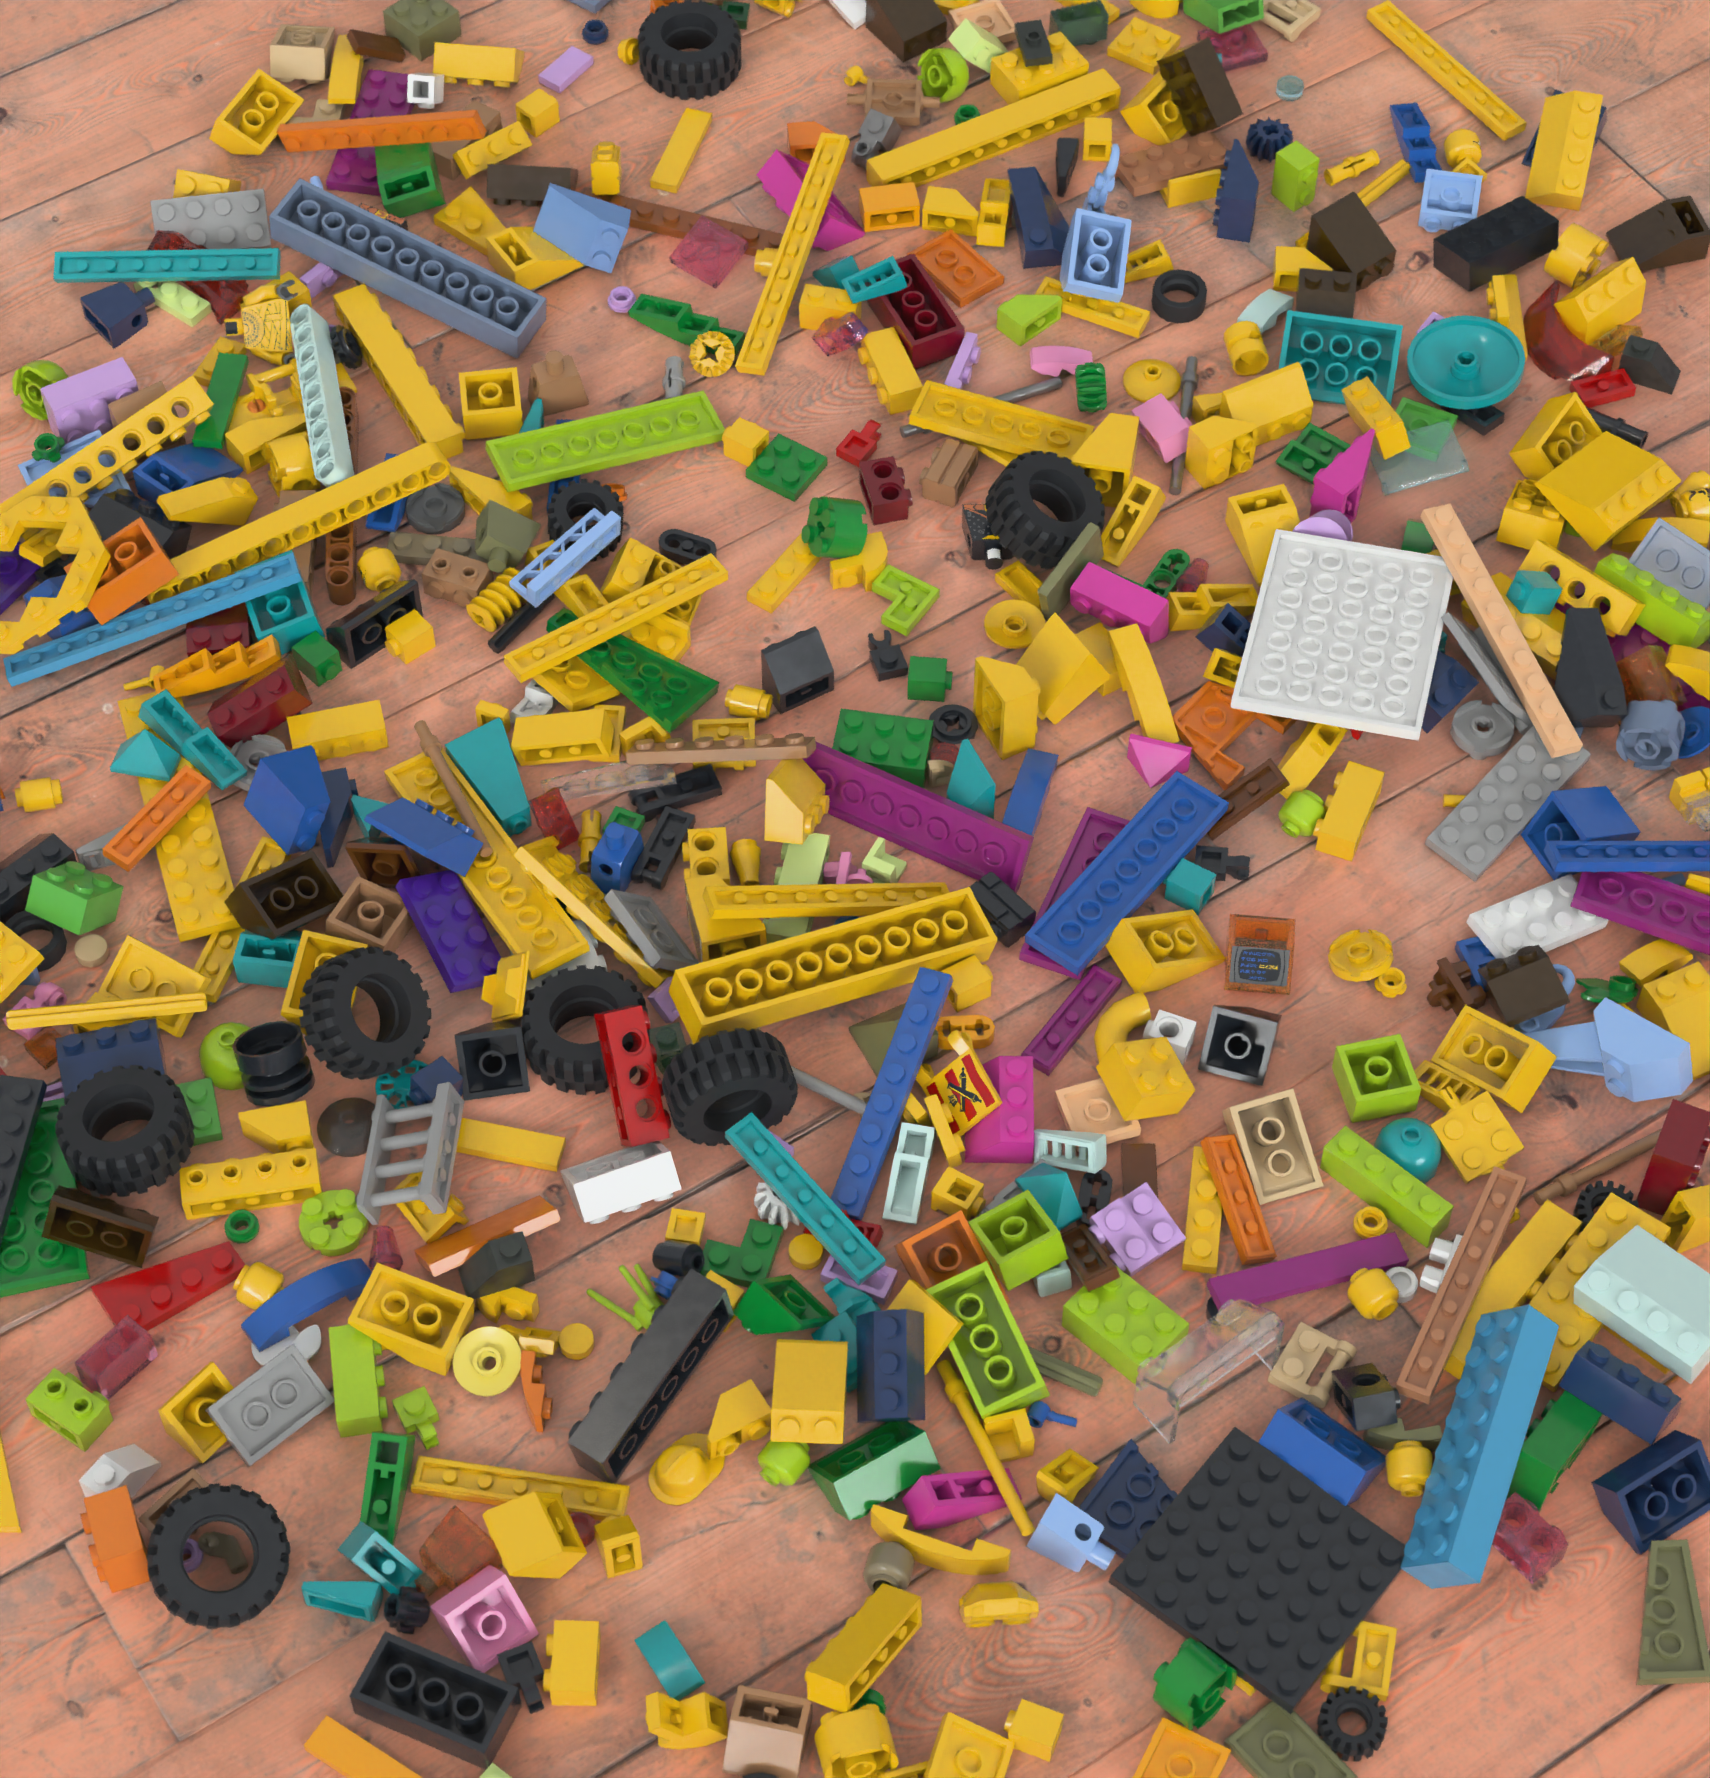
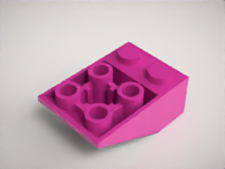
[1309,428,1375,523]

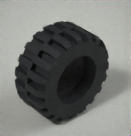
[638,0,742,100]
[985,451,1105,569]
[299,946,432,1080]
[521,965,650,1095]
[662,1028,798,1146]
[55,1065,195,1197]
[147,1483,290,1629]

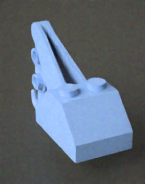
[1059,144,1132,303]
[1515,964,1693,1102]

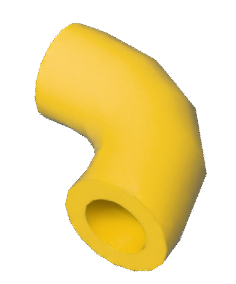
[1094,992,1151,1062]

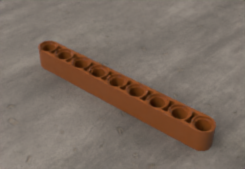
[325,387,359,605]

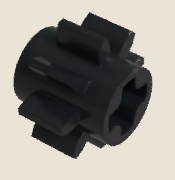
[384,1586,430,1634]

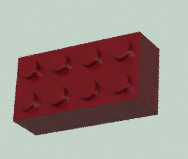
[865,253,965,369]

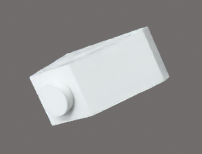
[79,1444,161,1498]

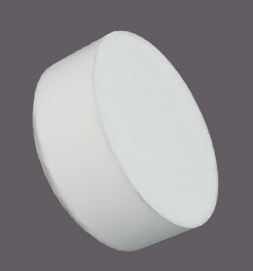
[1386,1267,1418,1303]

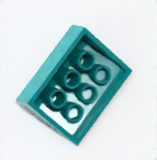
[1278,310,1403,405]

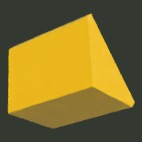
[158,1361,234,1463]

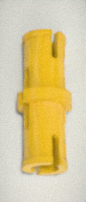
[1323,149,1380,186]
[578,810,602,873]

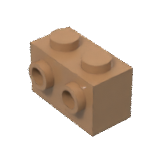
[421,548,494,607]

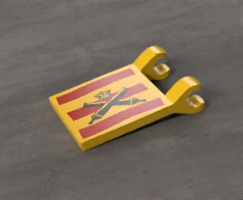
[915,1030,1003,1137]

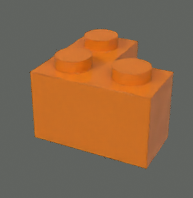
[80,1485,150,1593]

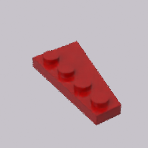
[91,1241,245,1344]

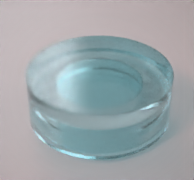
[1276,75,1304,101]

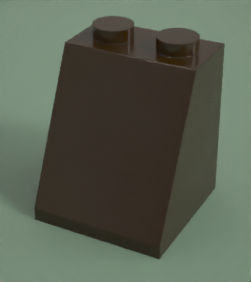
[866,0,947,63]
[1307,192,1396,292]

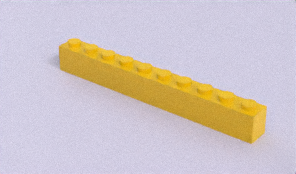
[866,68,1121,188]

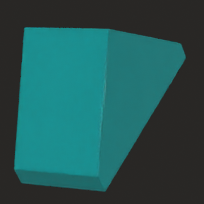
[813,255,861,292]

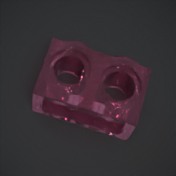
[1492,1492,1569,1584]

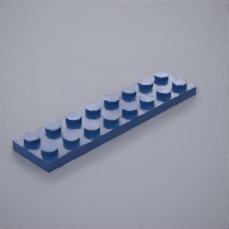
[1025,771,1229,976]

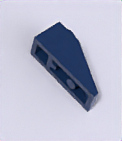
[1195,603,1251,657]
[320,767,358,868]

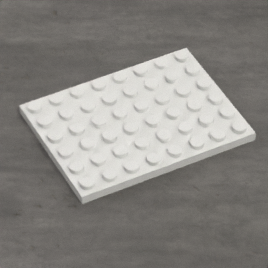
[1231,529,1453,741]

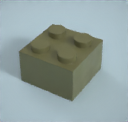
[383,0,462,61]

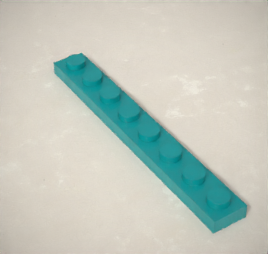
[53,248,281,283]

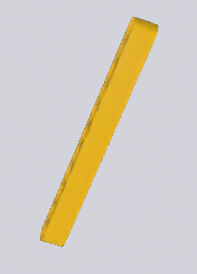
[146,442,451,604]

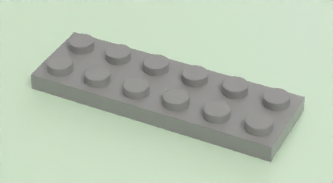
[1425,725,1591,882]

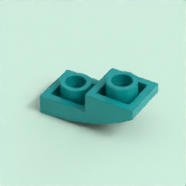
[634,1620,705,1701]

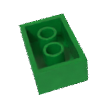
[832,708,934,788]

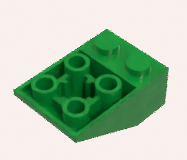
[375,142,446,218]

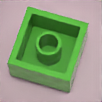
[25,861,124,935]

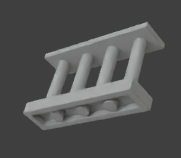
[356,1082,464,1225]

